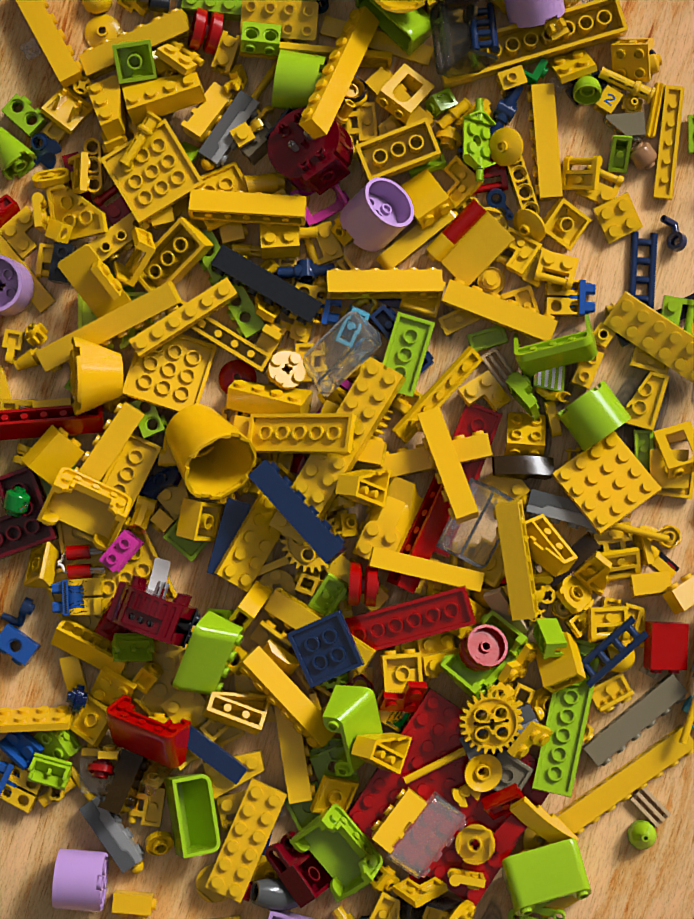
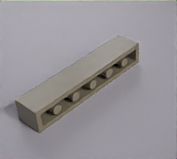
[582,673,688,767]

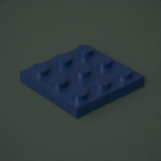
[287,610,365,688]

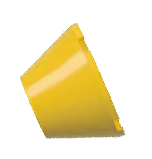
[70,337,123,415]

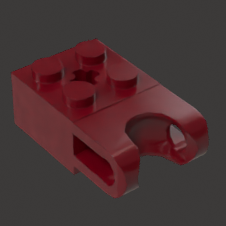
[265,831,333,908]

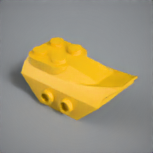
[352,476,424,560]

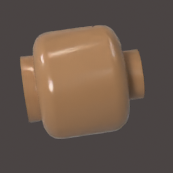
[629,141,657,170]

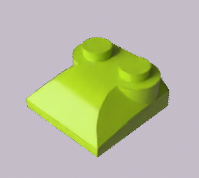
[112,39,157,84]

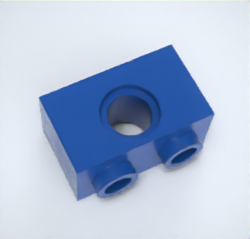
[0,623,41,666]

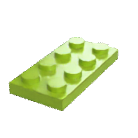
[383,312,435,397]

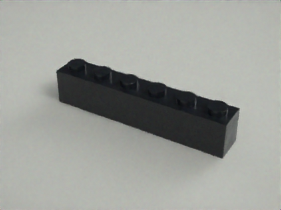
[211,244,323,325]

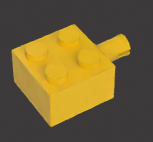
[259,223,318,259]

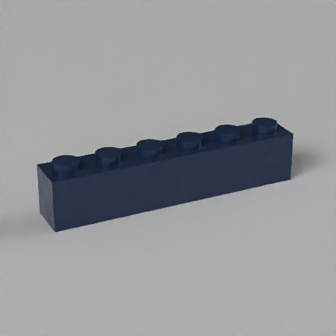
[248,460,347,565]

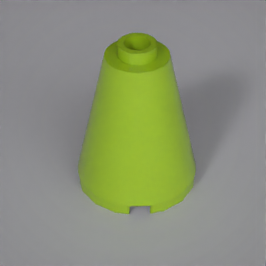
[0,127,37,180]

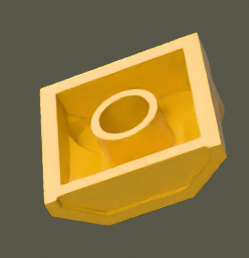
[543,198,592,251]
[263,638,300,678]

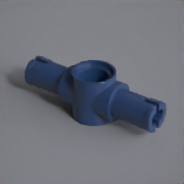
[490,86,523,137]
[277,259,335,284]

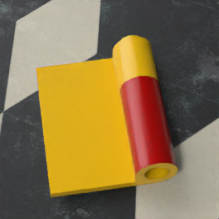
[426,198,515,286]

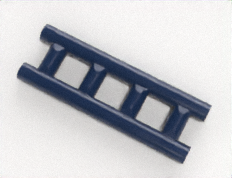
[468,2,499,54]
[628,232,658,309]
[582,616,649,688]

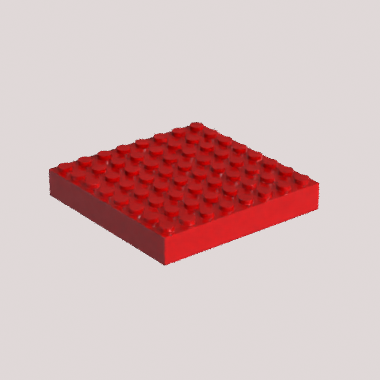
[347,687,549,907]

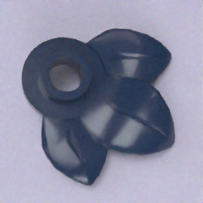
[30,133,61,169]

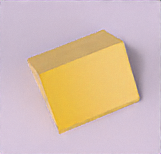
[23,542,60,589]

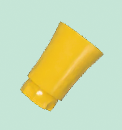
[244,172,286,194]

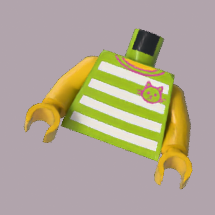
[521,365,571,404]

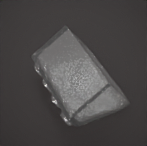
[302,311,382,398]
[436,478,515,568]
[387,791,467,879]

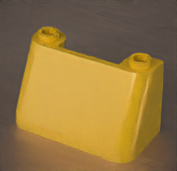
[37,467,132,551]

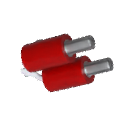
[58,544,105,580]

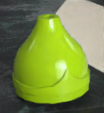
[573,74,602,105]
[627,820,657,850]

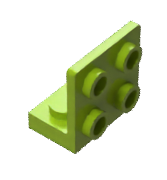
[33,729,82,761]

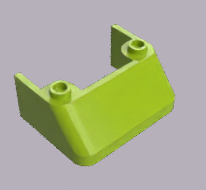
[513,314,597,376]

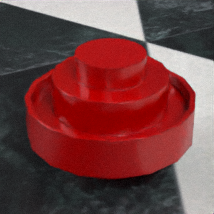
[87,757,115,779]

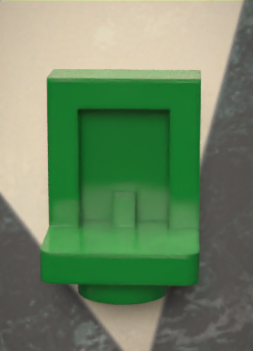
[523,58,549,85]

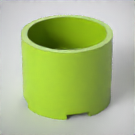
[272,49,327,111]
[557,380,631,451]

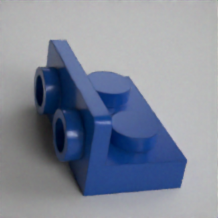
[0,732,44,770]

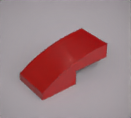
[493,813,527,855]

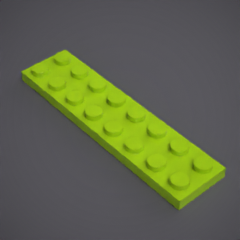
[532,639,600,798]

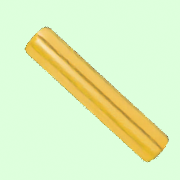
[645,82,665,138]

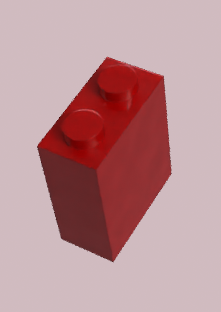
[643,621,689,674]

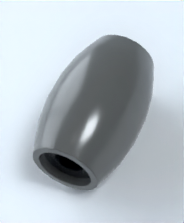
[250,878,299,911]

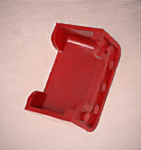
[106,694,191,769]

